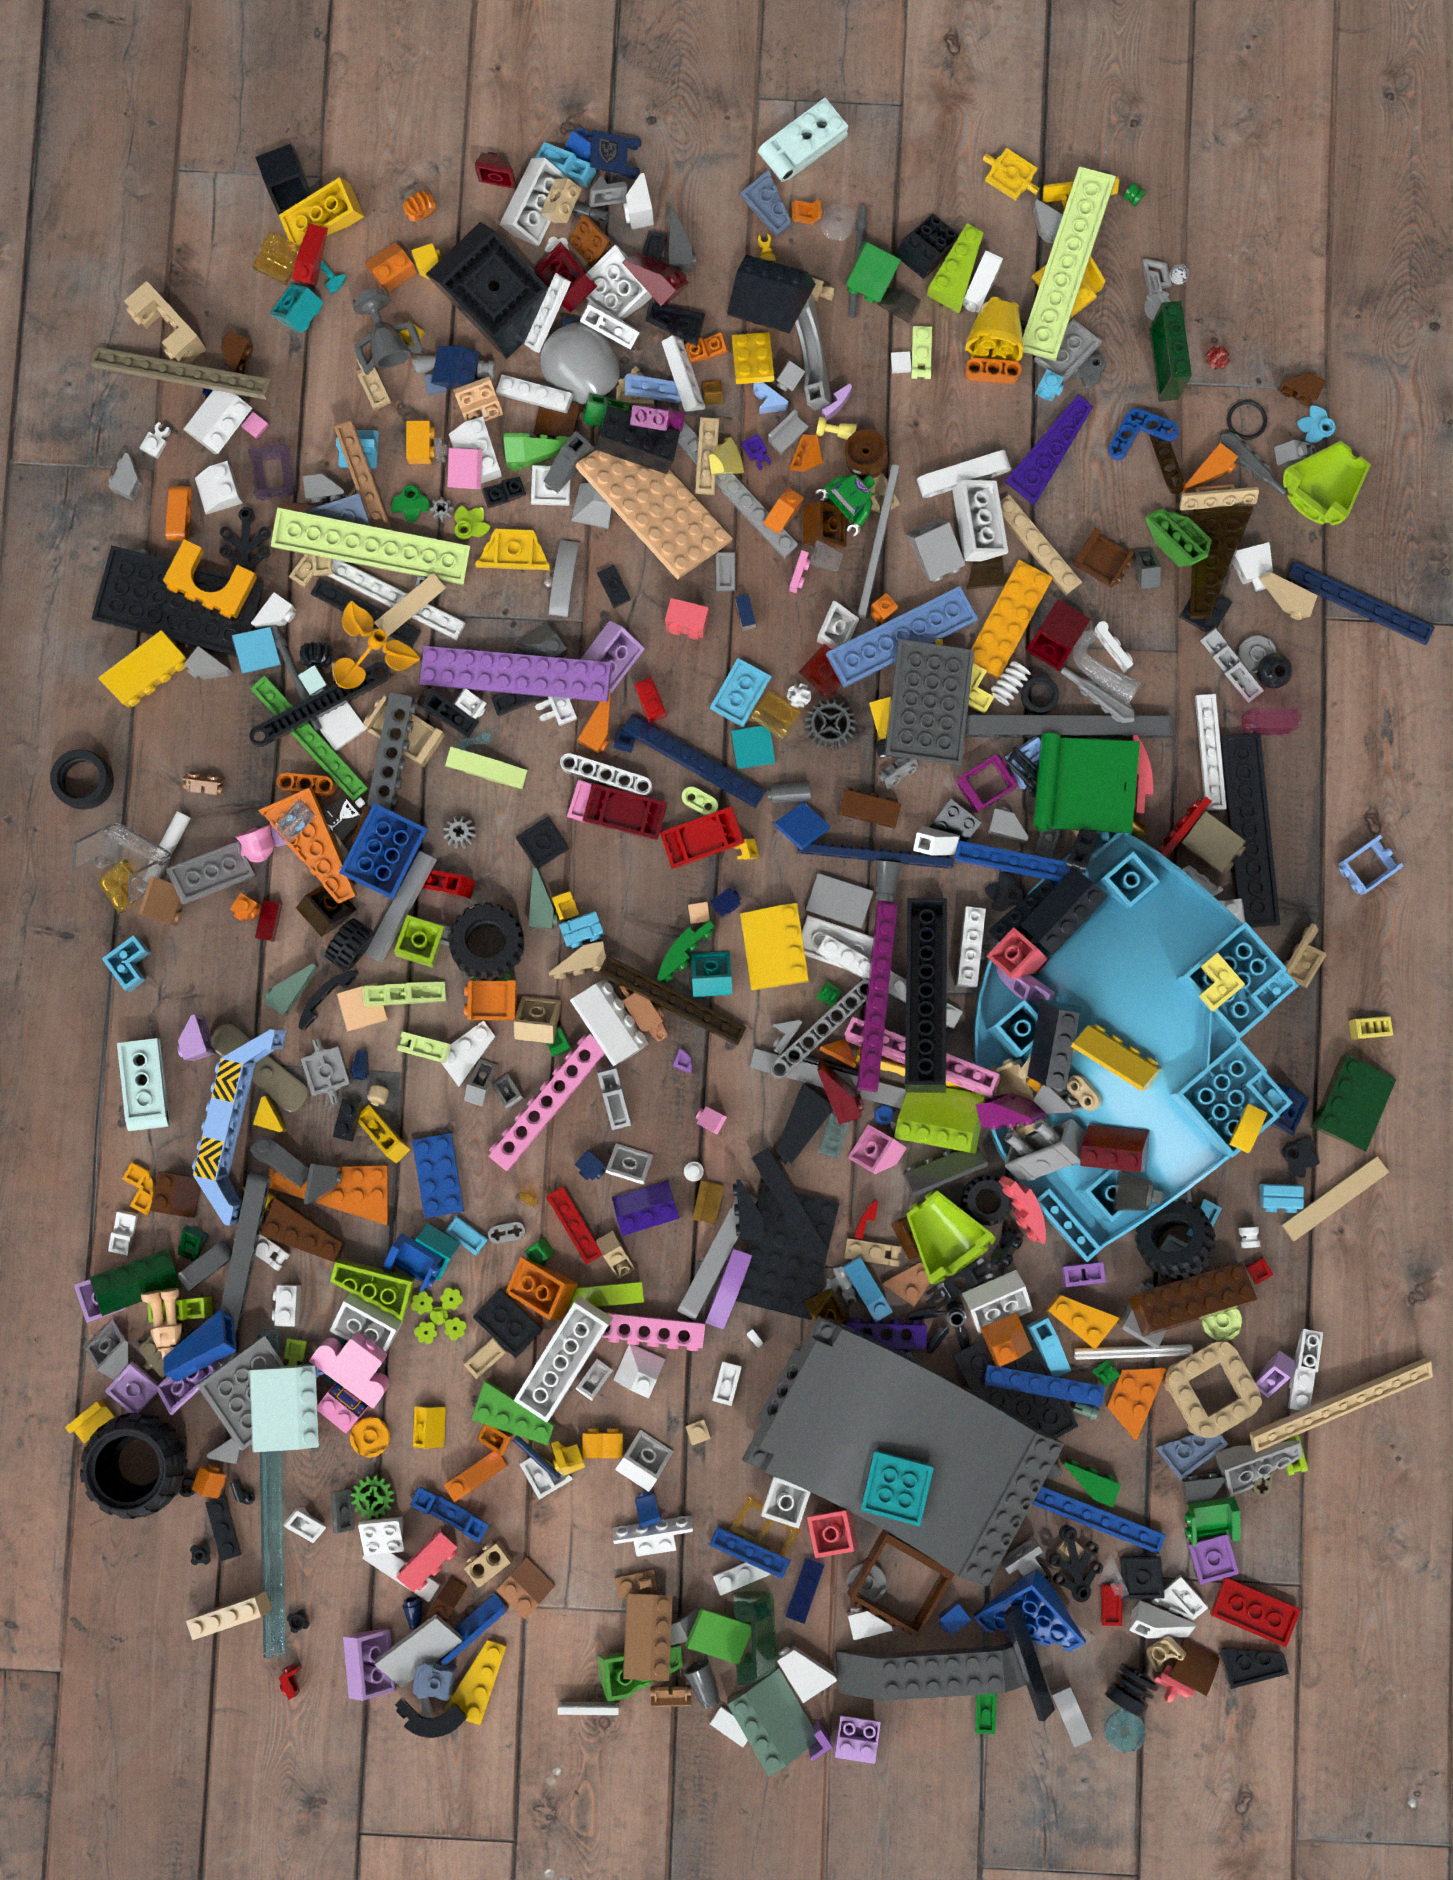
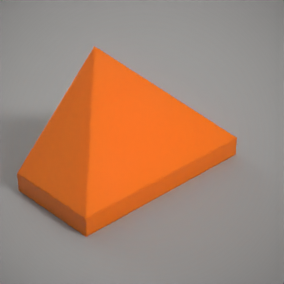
[789,434,823,471]
[819,1039,856,1068]

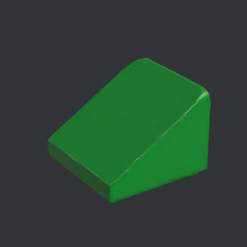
[525,1237,555,1264]

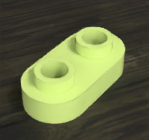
[682,787,718,816]

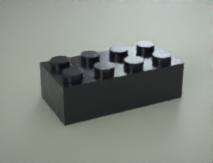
[594,406,680,474]

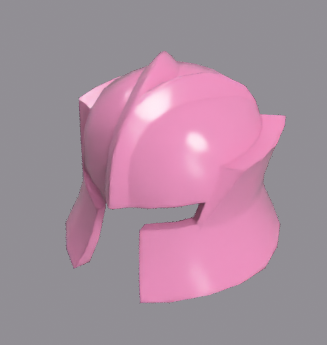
[235,823,275,863]

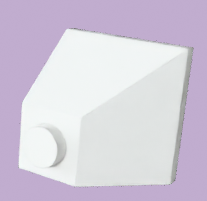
[613,1344,666,1398]

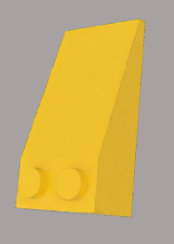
[279,177,365,250]

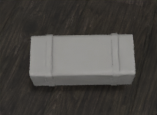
[1004,1119,1086,1182]

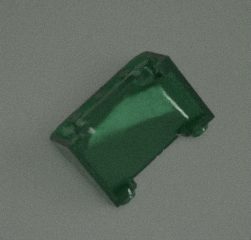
[733,1591,777,1685]

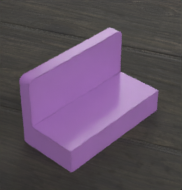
[809,1720,832,1761]

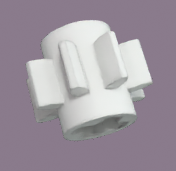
[787,683,811,708]

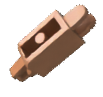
[618,985,668,1042]

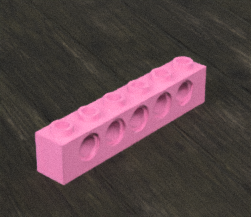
[602,1312,705,1351]

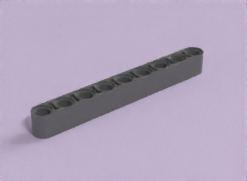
[220,1172,271,1344]

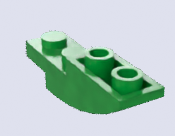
[657,920,715,984]

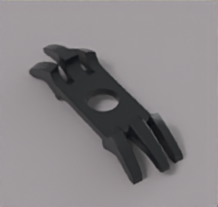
[926,1256,996,1311]

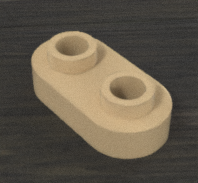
[1067,1074,1102,1111]

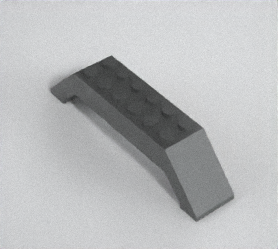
[836,1638,1039,1701]

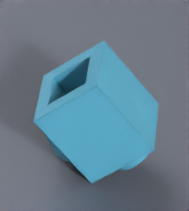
[1035,369,1064,402]

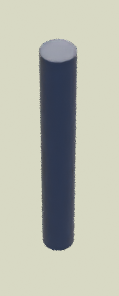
[512,1435,562,1481]

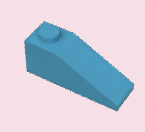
[842,1256,893,1322]

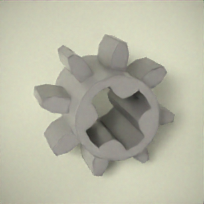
[430,497,455,523]

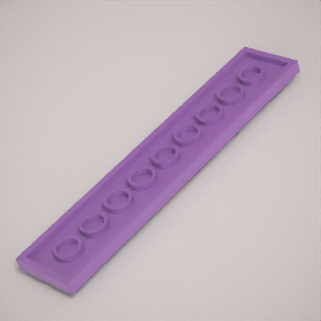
[420,646,613,702]

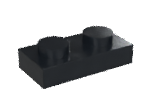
[333,1099,363,1142]

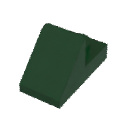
[178,1224,208,1261]

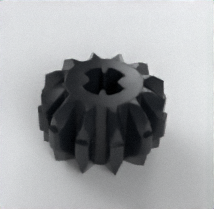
[299,642,333,669]

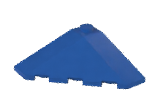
[973,1570,1086,1651]

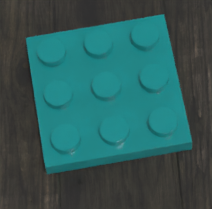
[861,1450,934,1527]

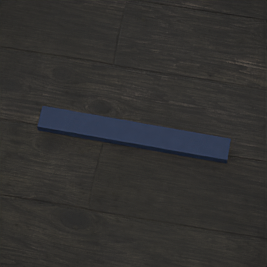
[1286,561,1435,645]

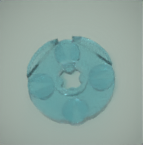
[1104,1709,1146,1753]

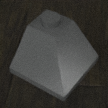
[515,622,568,658]
[303,1164,343,1204]

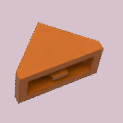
[477,1424,513,1456]

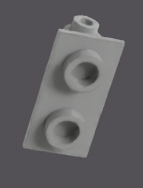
[878,758,919,789]

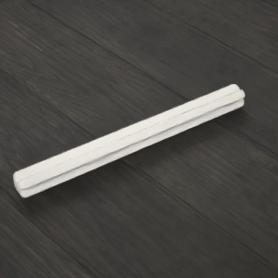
[1074,1344,1193,1360]

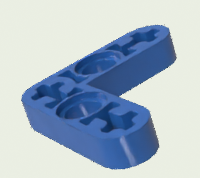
[1108,408,1179,461]

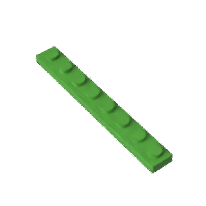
[250,676,369,802]

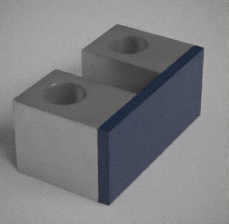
[735,594,756,631]

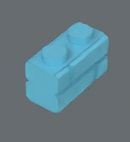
[559,911,604,949]
[1259,1184,1304,1213]

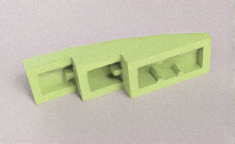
[445,747,528,789]
[362,982,446,1006]

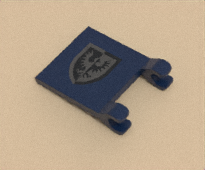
[590,129,641,180]

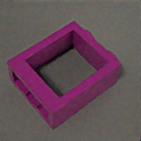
[955,754,1017,814]

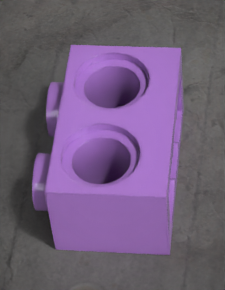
[1060,1261,1106,1287]

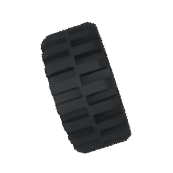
[448,902,525,981]
[1135,1199,1216,1279]

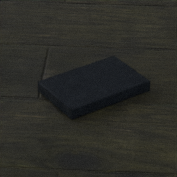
[473,1288,543,1359]

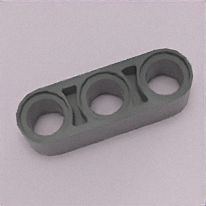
[177,1241,232,1292]

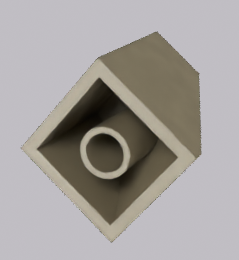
[1182,811,1246,874]

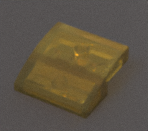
[252,231,300,285]

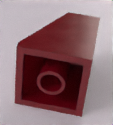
[1026,599,1091,671]

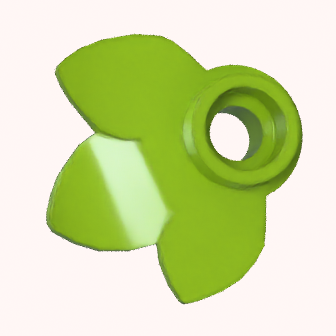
[454,505,490,539]

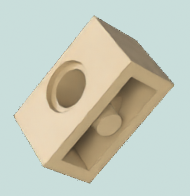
[540,178,582,223]

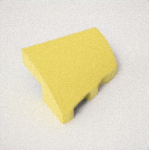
[709,437,744,475]

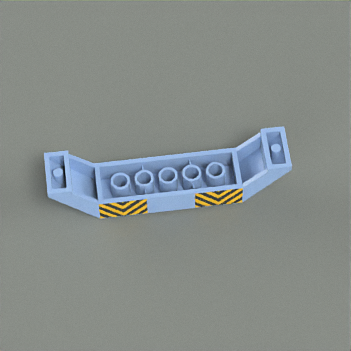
[192,1029,287,1226]

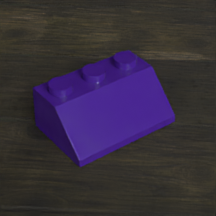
[612,1180,680,1236]

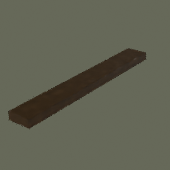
[598,955,746,1046]

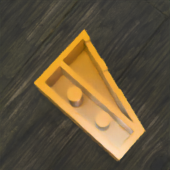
[1045,1294,1120,1349]

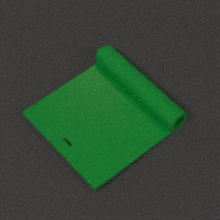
[1033,733,1140,834]

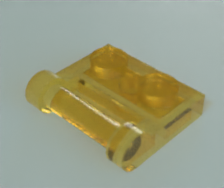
[749,691,801,741]

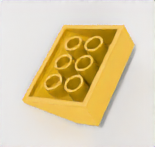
[98,630,188,708]
[740,903,809,991]

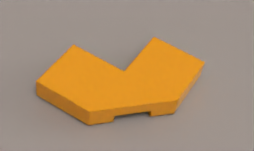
[122,1162,155,1215]

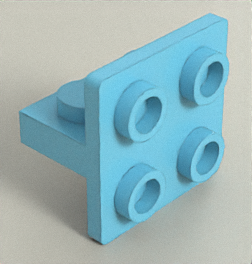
[336,430,379,469]

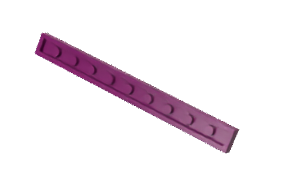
[857,900,898,1092]

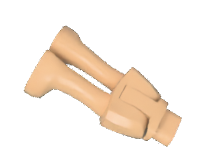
[141,1288,182,1359]

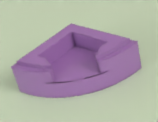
[673,1048,692,1074]

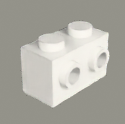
[272,1284,301,1327]

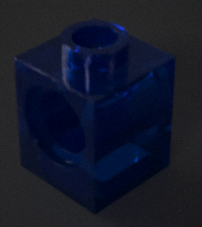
[710,888,741,919]

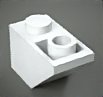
[913,826,960,855]

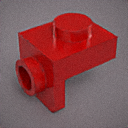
[278,1664,302,1700]

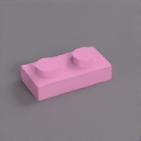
[789,550,811,593]

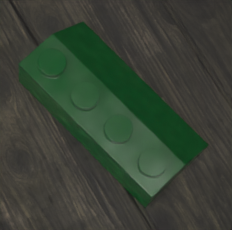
[89,1249,180,1316]

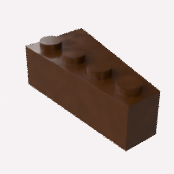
[260,1197,346,1262]

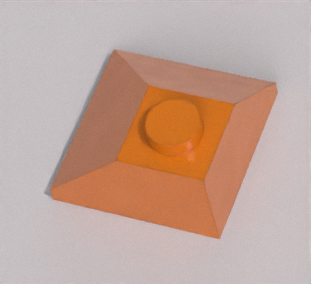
[980,1312,1032,1366]

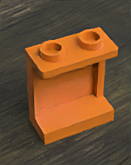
[464,980,517,1021]

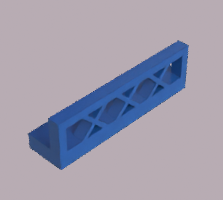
[441,1592,509,1666]

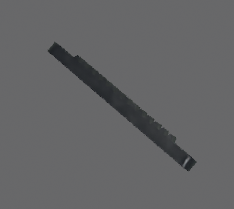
[249,662,390,747]

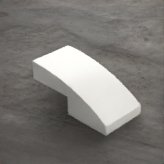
[108,1209,138,1255]

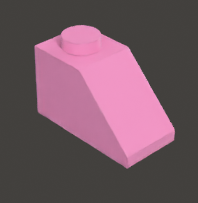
[695,1106,727,1135]

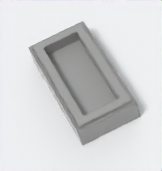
[716,552,735,591]

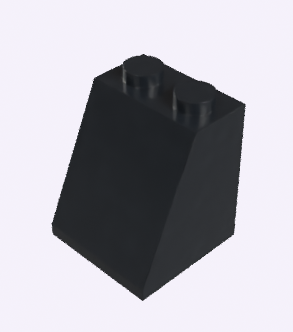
[255,144,311,214]

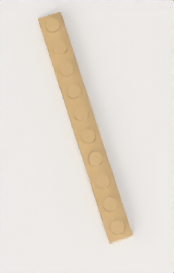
[1250,1357,1433,1452]

